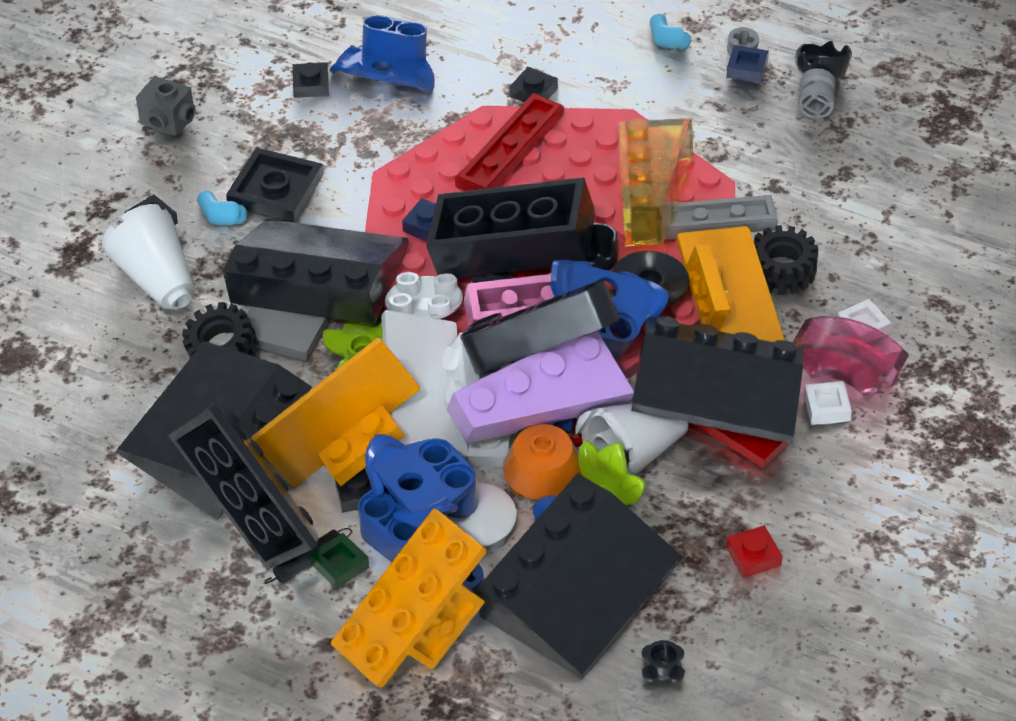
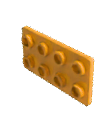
[676,226,784,342]
[251,338,420,487]
[331,509,487,688]

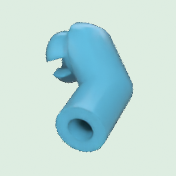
[649,14,691,51]
[197,191,247,226]

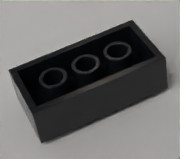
[426,177,596,278]

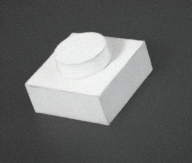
[836,299,891,348]
[804,381,852,425]
[468,434,511,467]

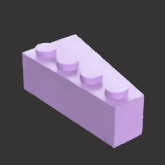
[447,331,634,444]

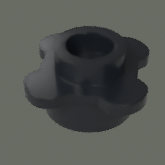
[642,640,685,682]

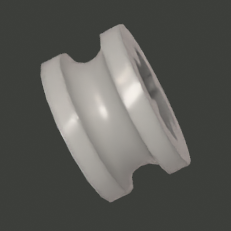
[727,27,759,56]

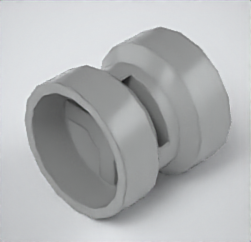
[798,68,836,119]

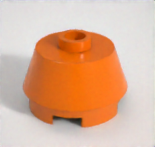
[503,424,583,501]

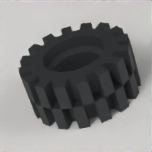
[754,225,819,295]
[182,302,258,358]

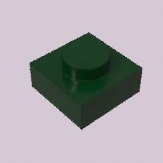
[310,533,369,589]

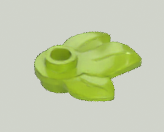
[323,320,383,359]
[578,440,646,505]

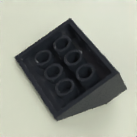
[223,219,409,324]
[631,316,804,443]
[116,341,312,521]
[168,399,318,570]
[476,473,681,679]

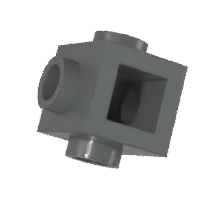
[136,76,196,136]

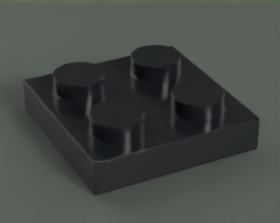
[226,147,324,222]

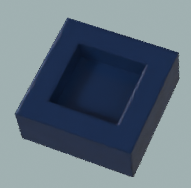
[726,45,769,84]
[402,198,436,241]

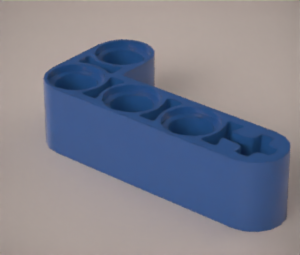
[358,478,484,611]

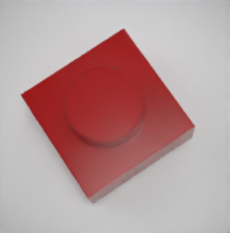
[726,525,782,578]

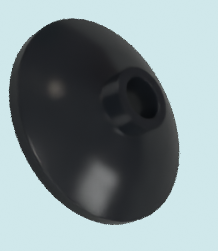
[612,251,689,307]

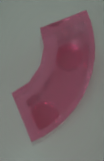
[792,316,909,396]

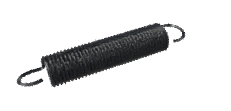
[263,528,352,584]

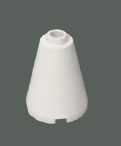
[102,204,195,310]
[576,403,688,475]

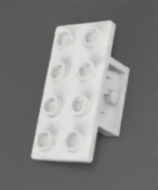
[381,310,480,459]

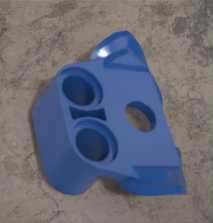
[329,15,435,93]
[551,260,669,360]
[365,434,478,530]

